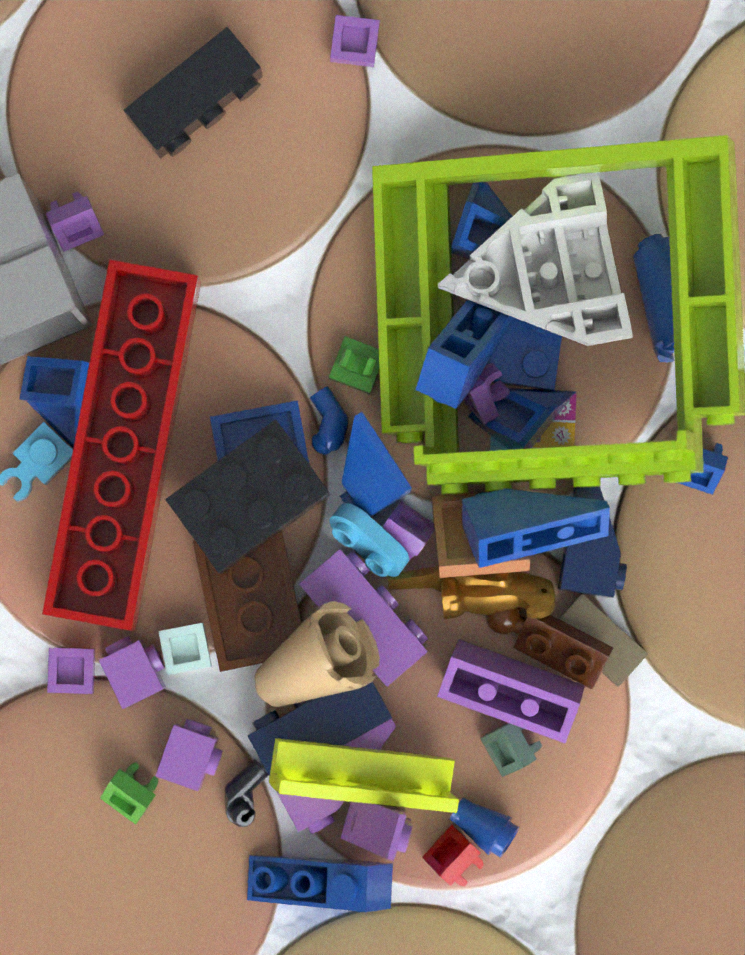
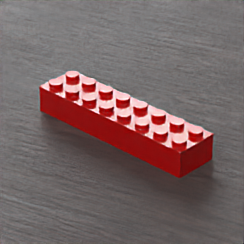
[42,259,201,631]

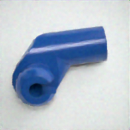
[310,386,348,455]

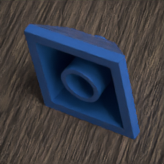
[339,412,412,518]

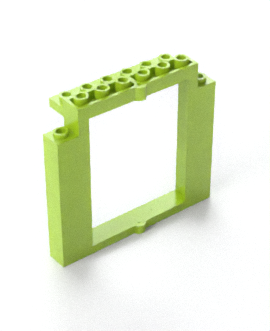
[372,135,745,494]

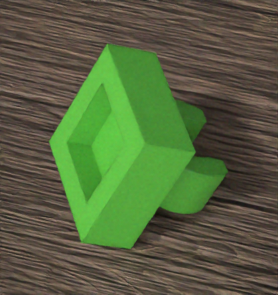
[329,336,379,394]
[100,762,159,825]

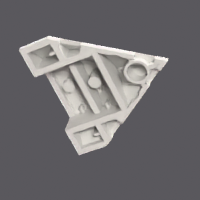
[438,172,633,346]

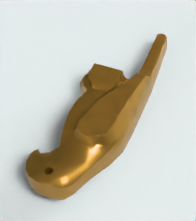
[387,565,555,619]

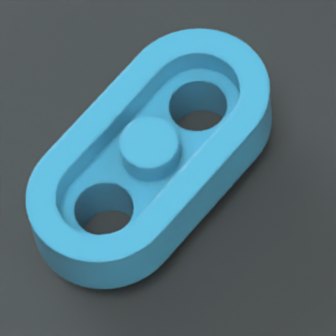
[329,503,409,577]

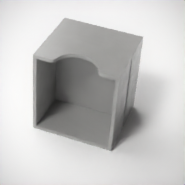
[0,173,92,365]

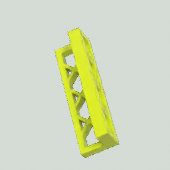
[269,738,459,813]

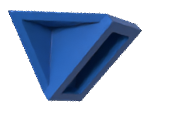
[451,182,512,259]
[19,356,90,448]
[468,388,577,450]

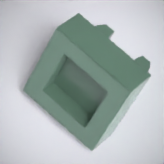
[480,723,542,777]

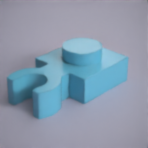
[0,422,73,502]

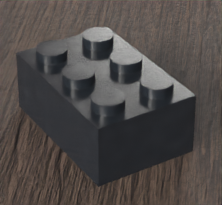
[165,419,330,574]

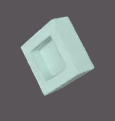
[159,623,212,675]

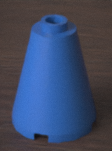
[633,234,675,363]

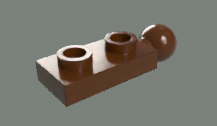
[486,607,613,690]

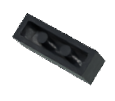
[123,27,263,159]

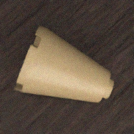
[255,601,380,707]

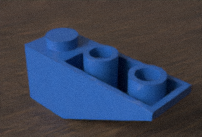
[247,855,393,912]

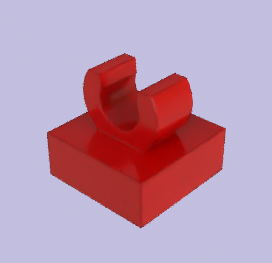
[422,825,484,886]

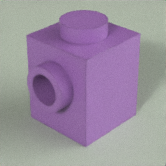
[99,636,166,709]
[156,719,223,791]

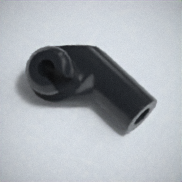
[225,759,269,827]

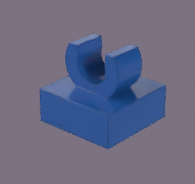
[679,443,728,495]

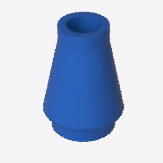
[449,797,519,858]

